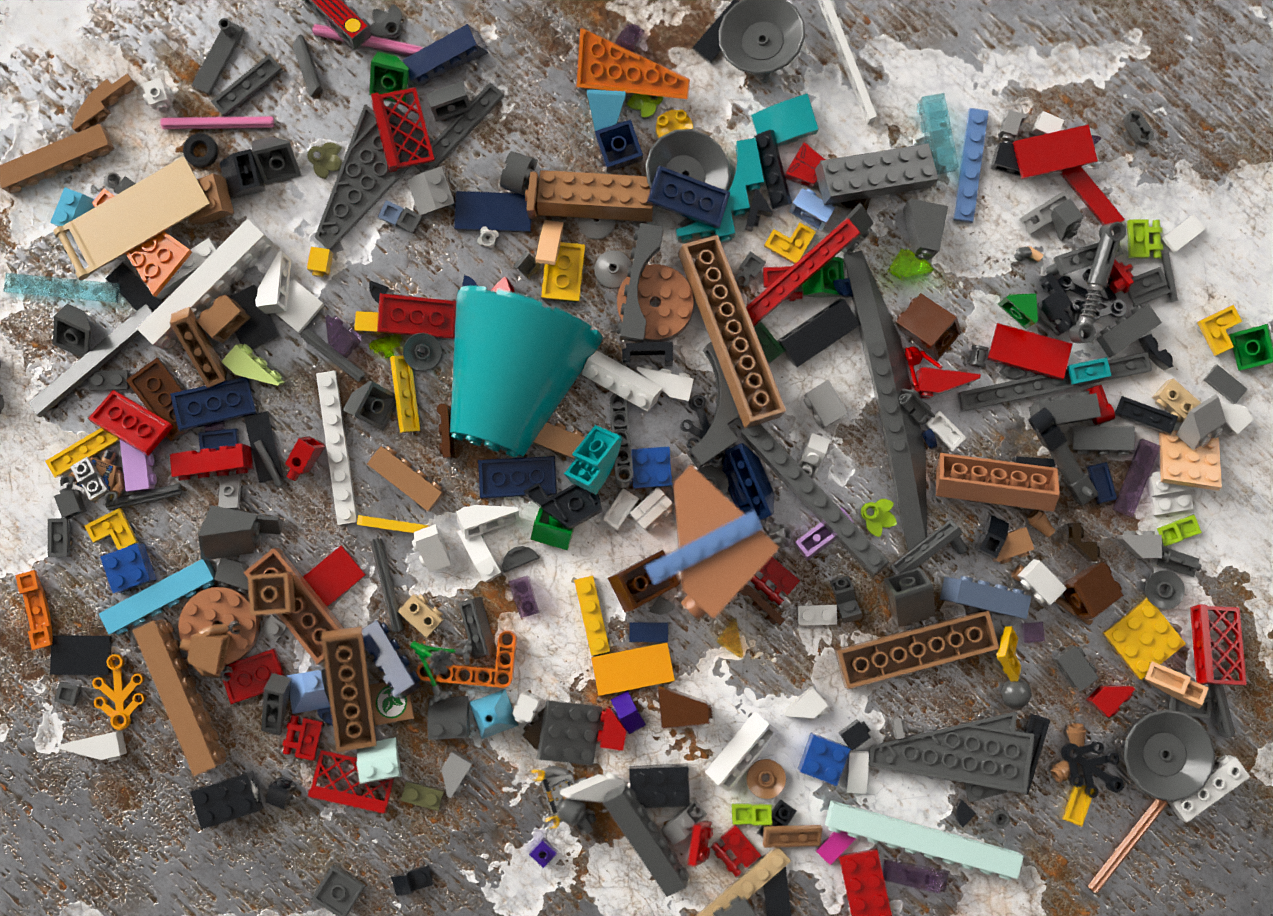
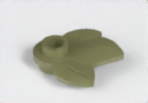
[307,142,343,179]

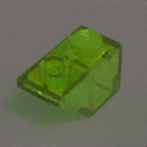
[887,249,934,281]

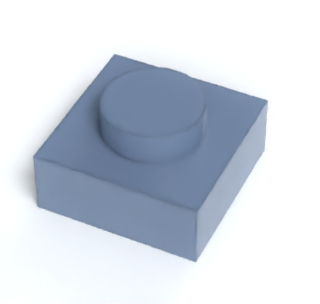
[378,200,404,226]

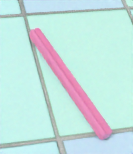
[312,24,423,56]
[160,116,274,129]

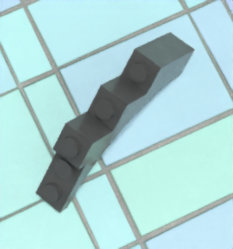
[687,342,740,469]

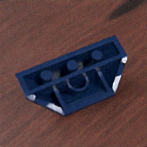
[722,443,774,521]

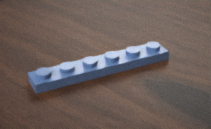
[953,108,989,223]
[645,510,763,585]

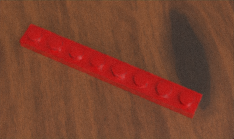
[746,218,861,327]

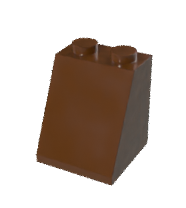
[896,293,962,361]
[1062,562,1124,619]
[658,685,713,729]

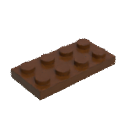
[126,357,188,442]

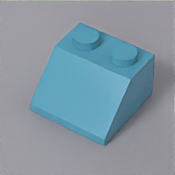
[50,187,95,232]

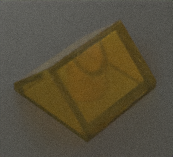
[715,617,743,658]

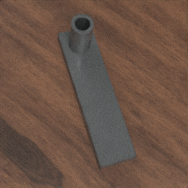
[191,18,245,96]
[1046,242,1123,276]
[890,519,968,574]

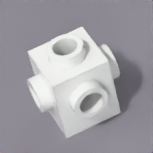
[142,78,173,111]

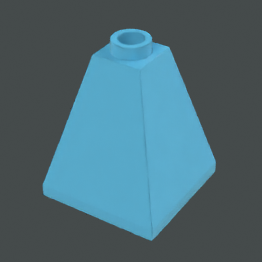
[587,89,626,131]
[469,689,519,739]

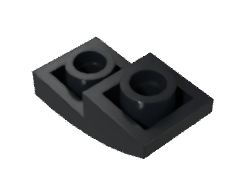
[1138,334,1174,370]
[757,799,797,837]

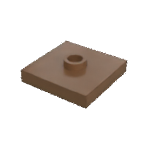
[525,172,539,219]

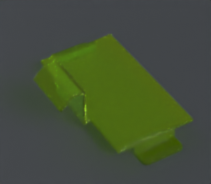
[369,334,402,358]

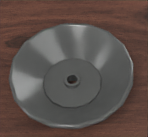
[718,0,805,75]
[645,129,731,191]
[1124,710,1215,802]

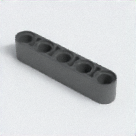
[609,393,633,488]

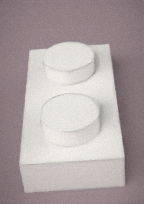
[797,605,837,625]

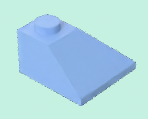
[287,669,330,714]

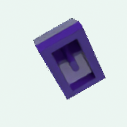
[611,691,646,734]

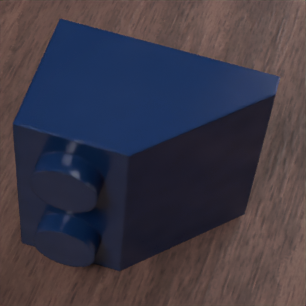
[594,119,643,173]

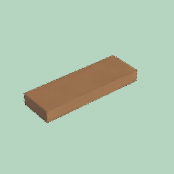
[763,825,823,848]

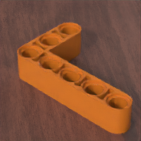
[416,630,517,688]

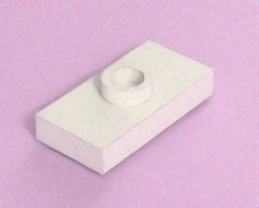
[925,410,967,451]
[602,488,639,531]

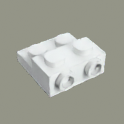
[1146,471,1194,515]

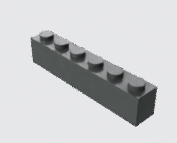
[603,784,689,897]

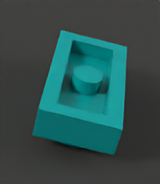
[1067,357,1111,385]

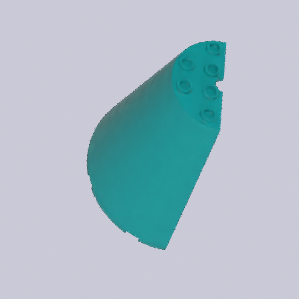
[450,286,603,458]

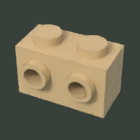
[1152,378,1201,423]
[398,594,445,638]

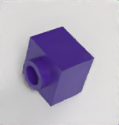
[529,838,557,868]

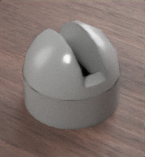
[104,172,121,188]

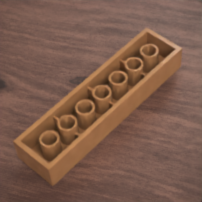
[834,610,999,689]
[132,619,226,776]

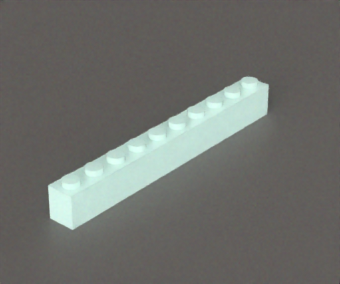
[825,800,1024,880]

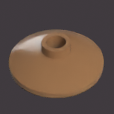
[747,759,786,799]

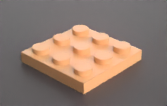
[1159,430,1222,491]

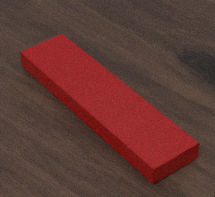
[1061,166,1125,225]

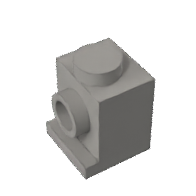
[998,110,1027,142]

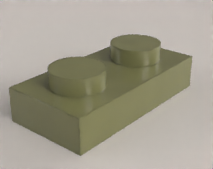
[401,781,444,811]

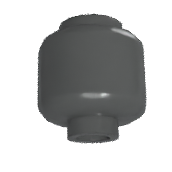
[556,798,587,826]

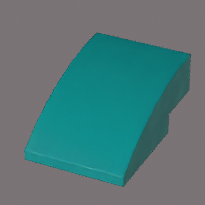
[751,93,819,147]
[564,425,622,494]

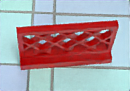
[371,87,435,173]
[1190,604,1247,686]
[307,750,394,814]

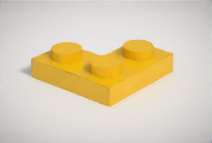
[764,222,816,264]
[1197,305,1242,356]
[84,508,138,550]
[997,626,1021,682]

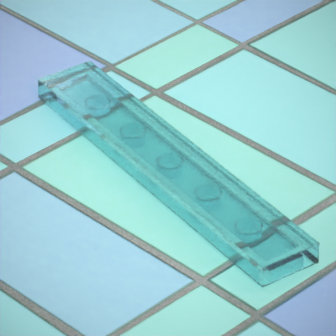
[4,273,120,303]

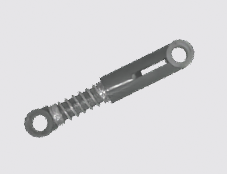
[1069,222,1126,344]

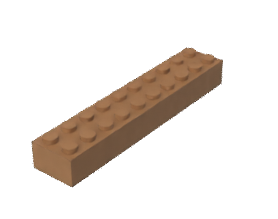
[678,235,786,428]

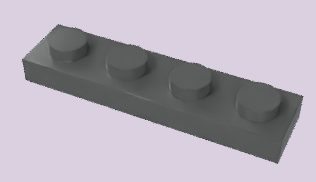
[211,54,283,117]

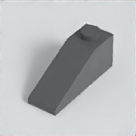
[261,673,291,735]

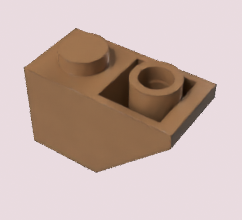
[992,527,1034,564]

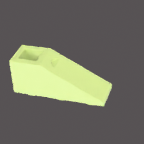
[221,344,285,386]

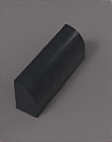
[777,298,860,367]

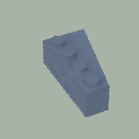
[940,576,1031,619]

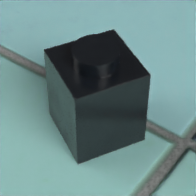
[838,719,871,751]

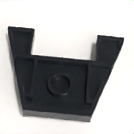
[524,483,603,530]

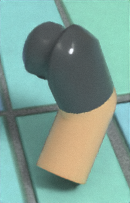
[1014,246,1044,262]

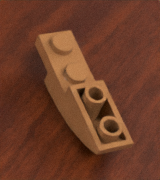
[72,74,137,133]

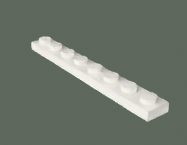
[818,0,878,124]
[316,371,358,525]

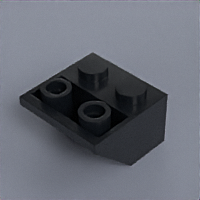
[219,149,266,199]

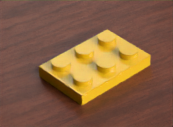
[541,242,585,302]

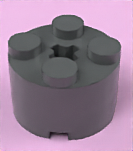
[500,151,538,195]

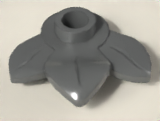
[370,4,402,39]

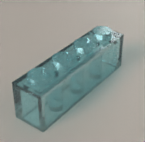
[917,93,959,175]

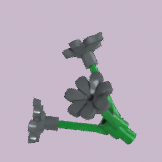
[410,640,472,706]

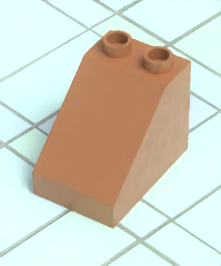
[673,465,780,620]

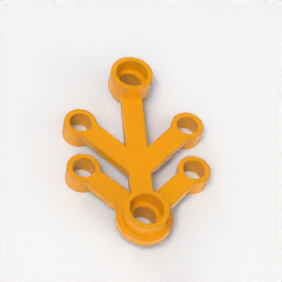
[92,654,146,730]

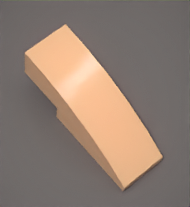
[536,220,564,265]
[1145,662,1209,709]

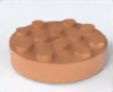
[617,264,694,342]
[178,587,260,665]

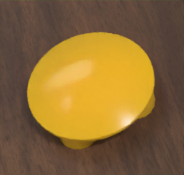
[656,110,693,138]

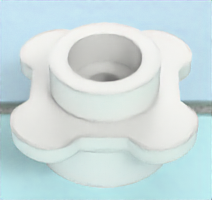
[477,227,499,248]

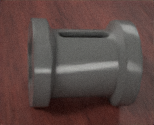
[968,345,989,368]

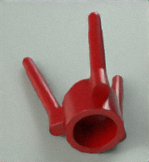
[905,346,942,386]

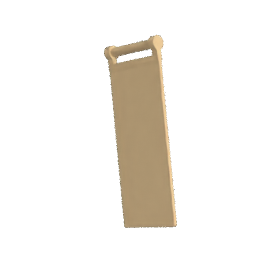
[53,157,210,280]

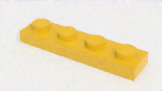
[390,355,420,433]
[45,428,120,478]
[574,576,610,656]

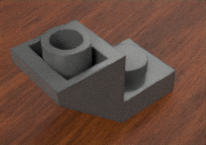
[830,576,862,623]

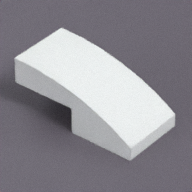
[1162,214,1205,253]
[846,750,869,794]

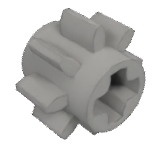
[768,524,792,549]

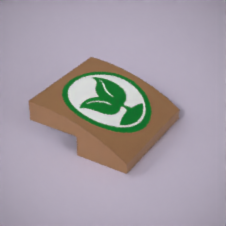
[370,682,415,726]

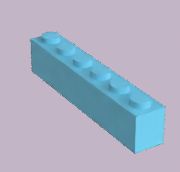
[99,559,216,636]

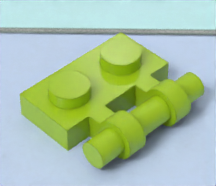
[1127,219,1163,259]

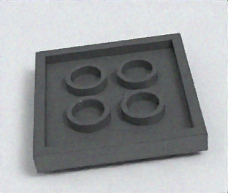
[537,699,602,765]

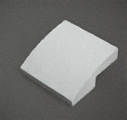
[275,279,325,333]

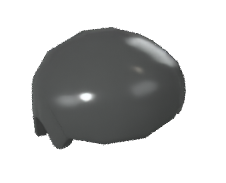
[1001,678,1032,709]

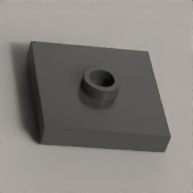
[311,864,366,916]

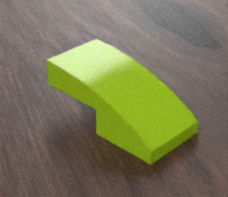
[1157,514,1202,547]
[732,803,772,825]

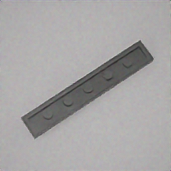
[414,82,505,173]

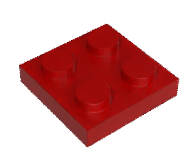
[688,820,713,866]

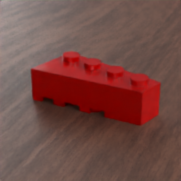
[169,443,254,481]

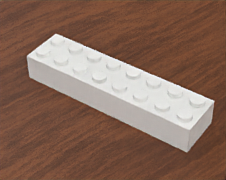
[137,219,273,350]

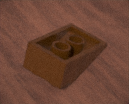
[608,550,680,612]

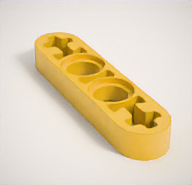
[357,515,429,533]

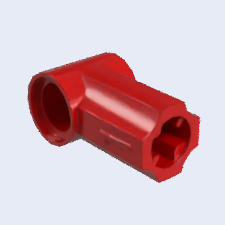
[1084,384,1115,425]

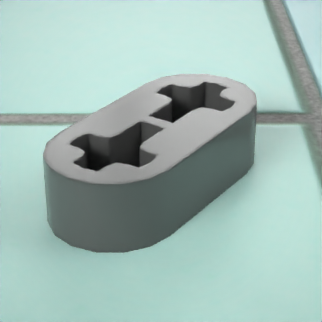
[1124,110,1154,145]

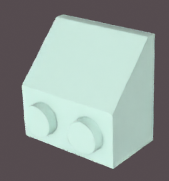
[357,737,402,784]

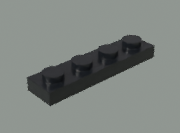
[754,130,792,209]
[1023,713,1051,795]

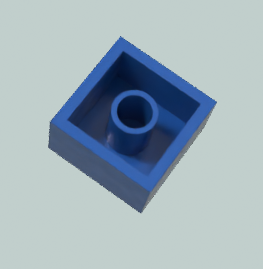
[631,447,672,489]
[100,543,157,594]
[798,732,850,786]

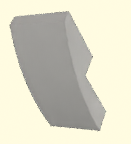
[71,457,110,502]

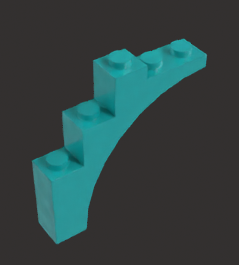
[676,138,764,242]

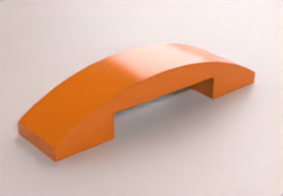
[15,570,53,650]

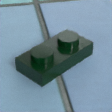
[754,322,785,364]

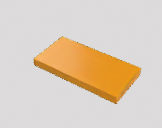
[591,642,675,696]

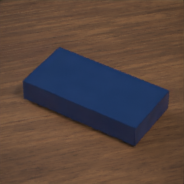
[198,428,240,450]
[1087,462,1118,504]
[629,622,668,642]

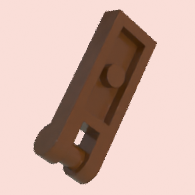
[437,404,455,459]
[739,584,785,625]

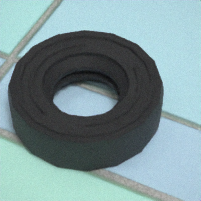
[183,133,218,168]

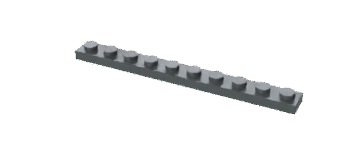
[959,352,1152,411]

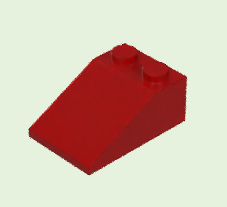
[913,367,981,400]

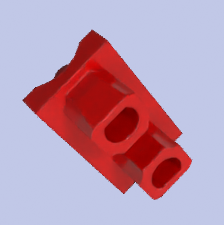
[1109,259,1134,294]

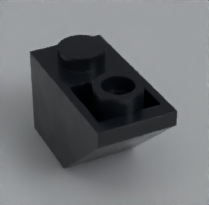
[974,515,1009,558]
[266,776,297,810]

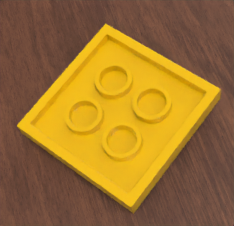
[1102,598,1186,680]

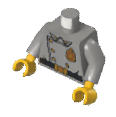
[531,766,587,829]

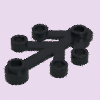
[1057,269,1127,321]
[680,395,725,467]
[1061,741,1124,798]

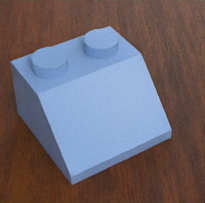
[789,188,835,231]

